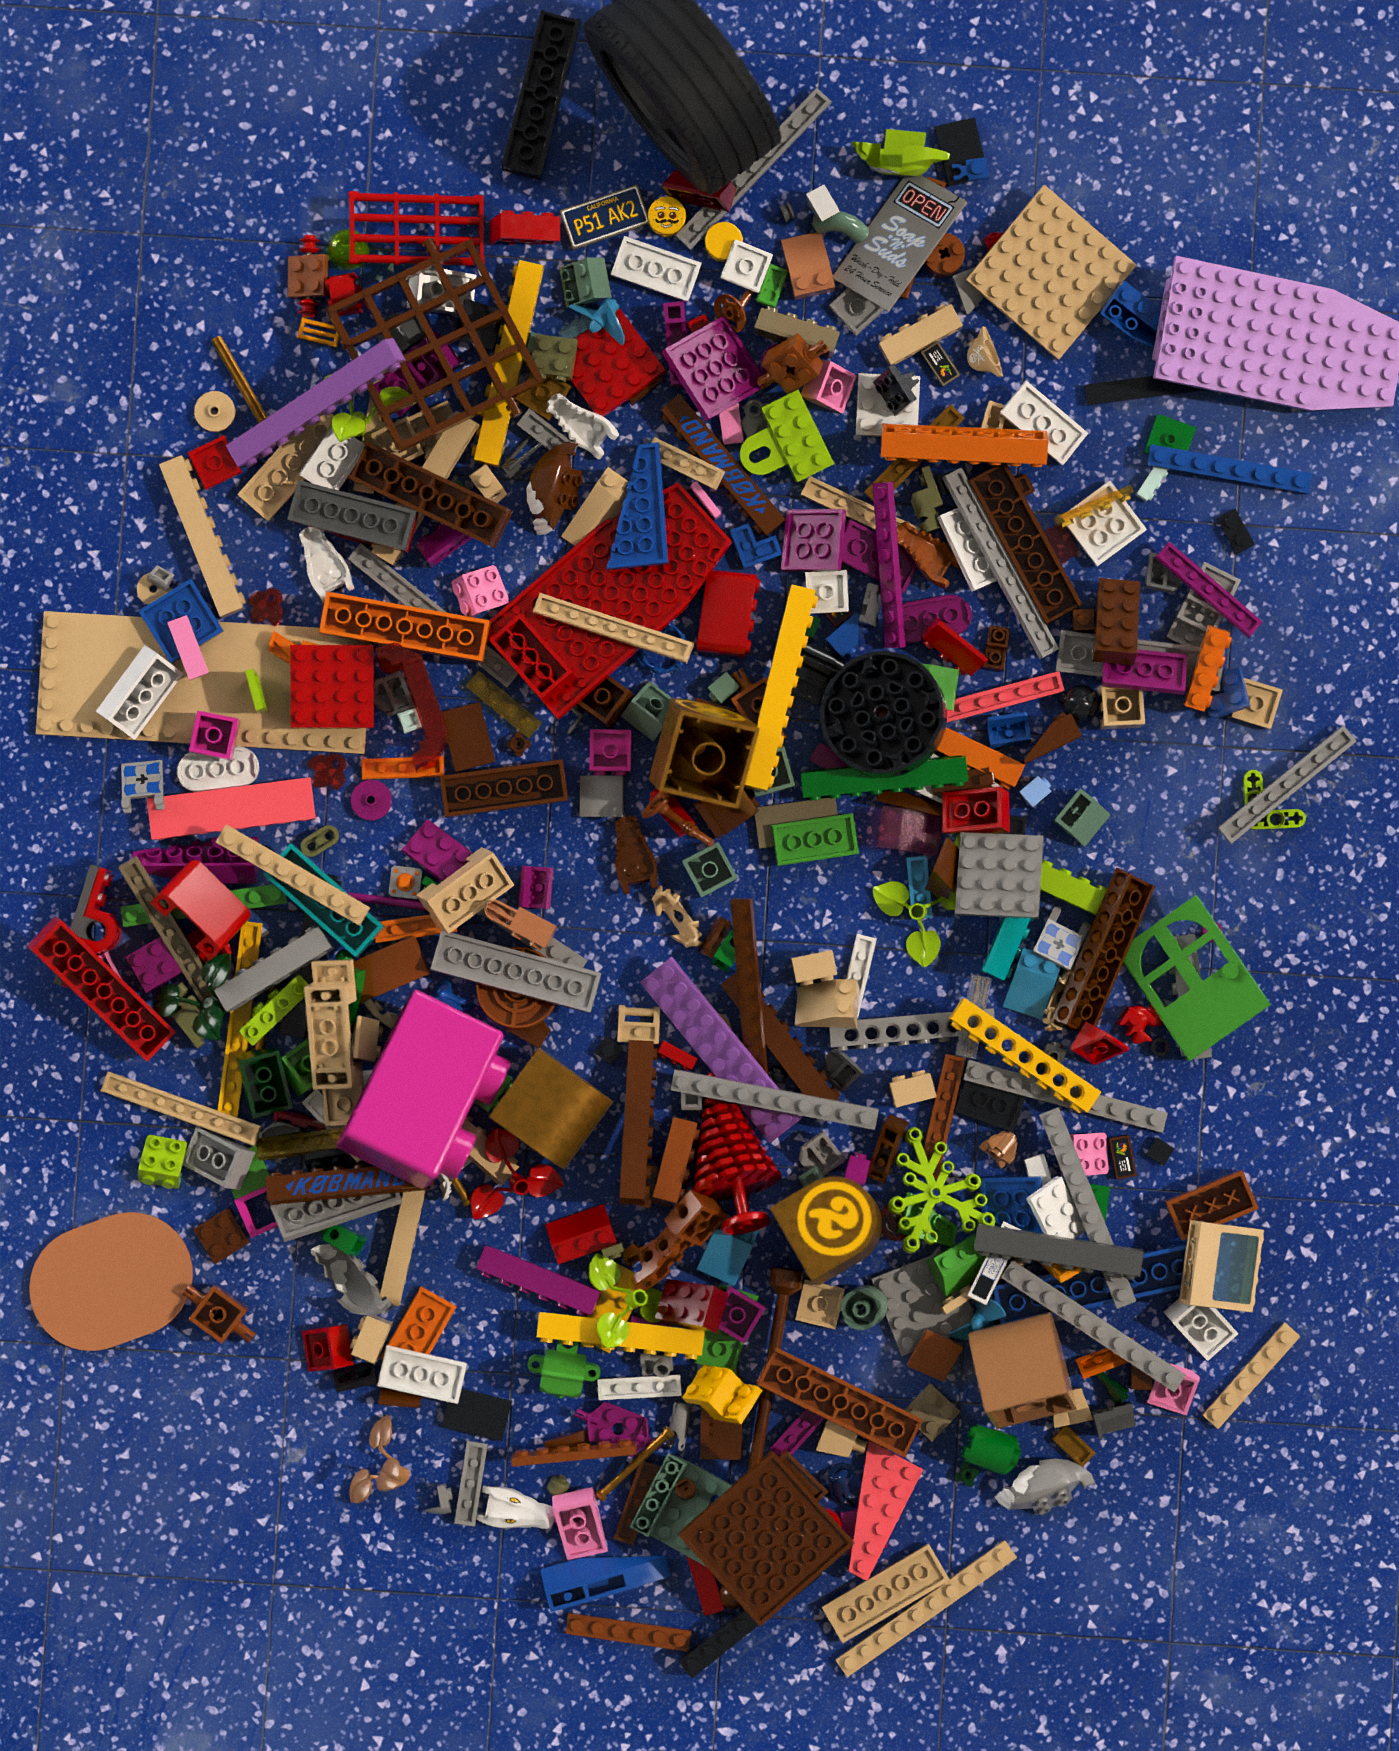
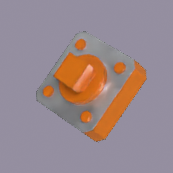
[388,866,423,899]

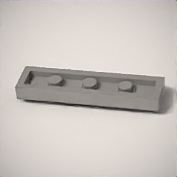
[454,1440,488,1527]

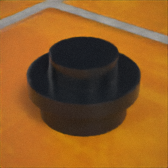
[768,1065,787,1082]

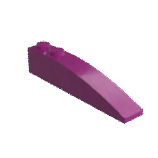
[132,837,259,884]

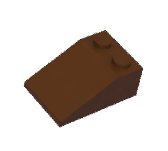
[1021,712,1082,764]

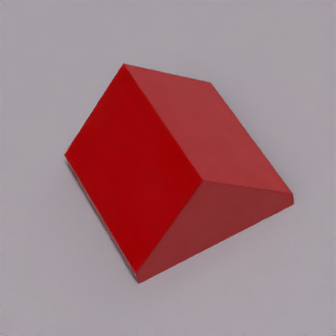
[1071,1022,1129,1065]

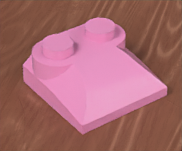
[1147,1363,1200,1415]

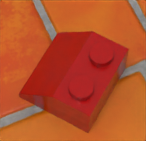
[302,1324,354,1372]

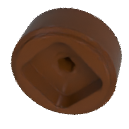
[675,1478,697,1500]

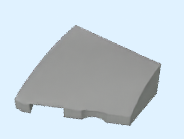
[952,267,984,315]

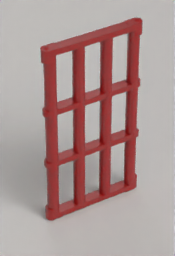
[348,191,485,267]

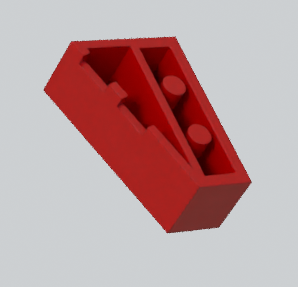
[490,210,560,245]

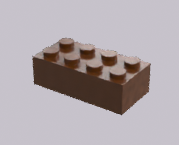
[1093,578,1141,666]

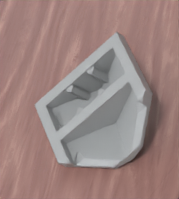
[799,1131,845,1177]

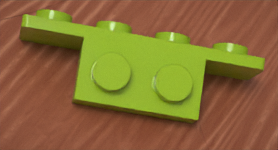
[239,975,309,1045]

